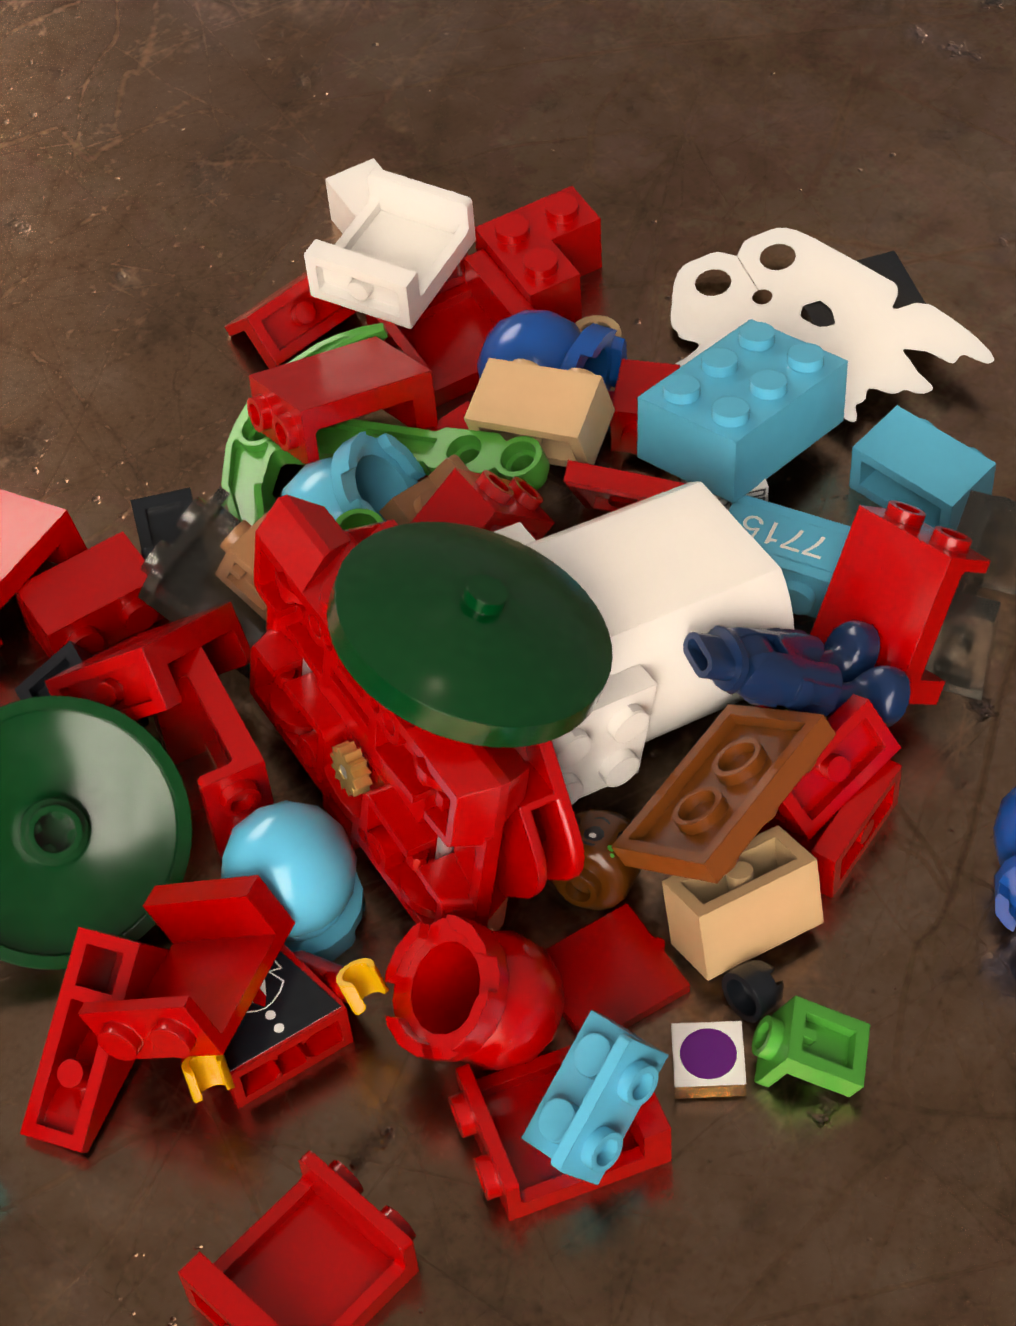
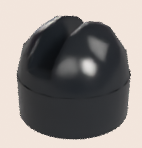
[722,960,784,1023]

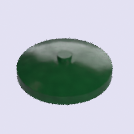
[327,522,613,748]
[0,696,192,970]

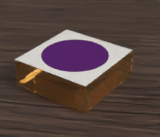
[671,1021,747,1099]

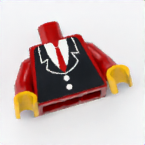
[181,944,389,1109]

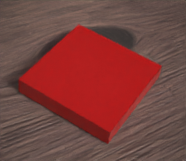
[563,460,686,513]

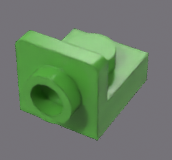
[752,995,870,1098]

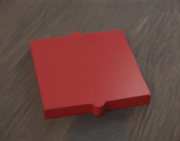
[546,903,690,1035]

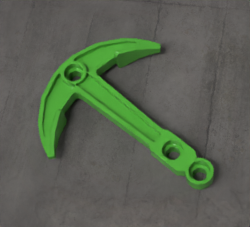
[221,323,550,527]

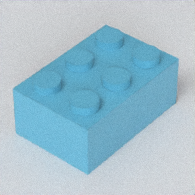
[637,319,848,504]

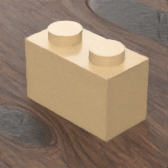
[464,358,615,467]
[662,825,824,981]

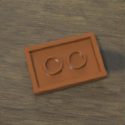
[611,704,836,884]

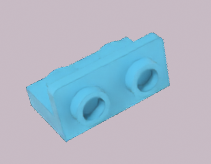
[521,1010,669,1185]

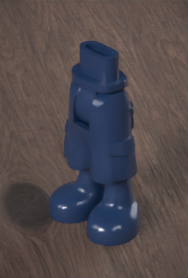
[683,620,911,727]

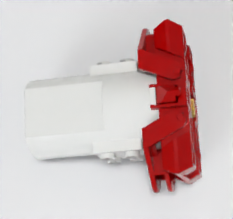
[249,481,794,931]

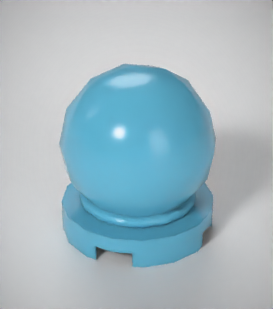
[281,431,426,521]
[221,800,366,961]

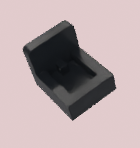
[130,487,207,579]

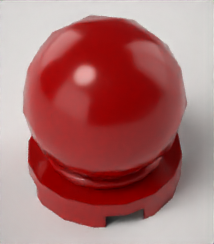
[385,915,565,1070]

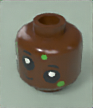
[551,809,642,910]

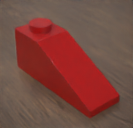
[20,927,169,1153]

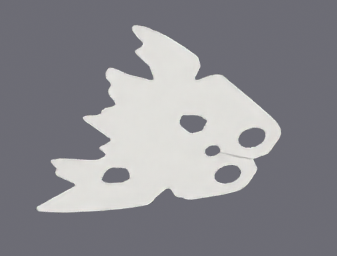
[671,228,994,483]

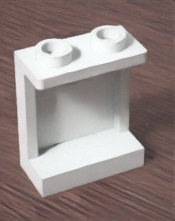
[304,168,476,329]

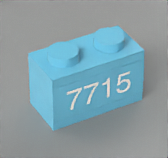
[729,495,851,618]

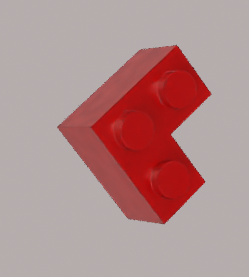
[475,186,602,323]

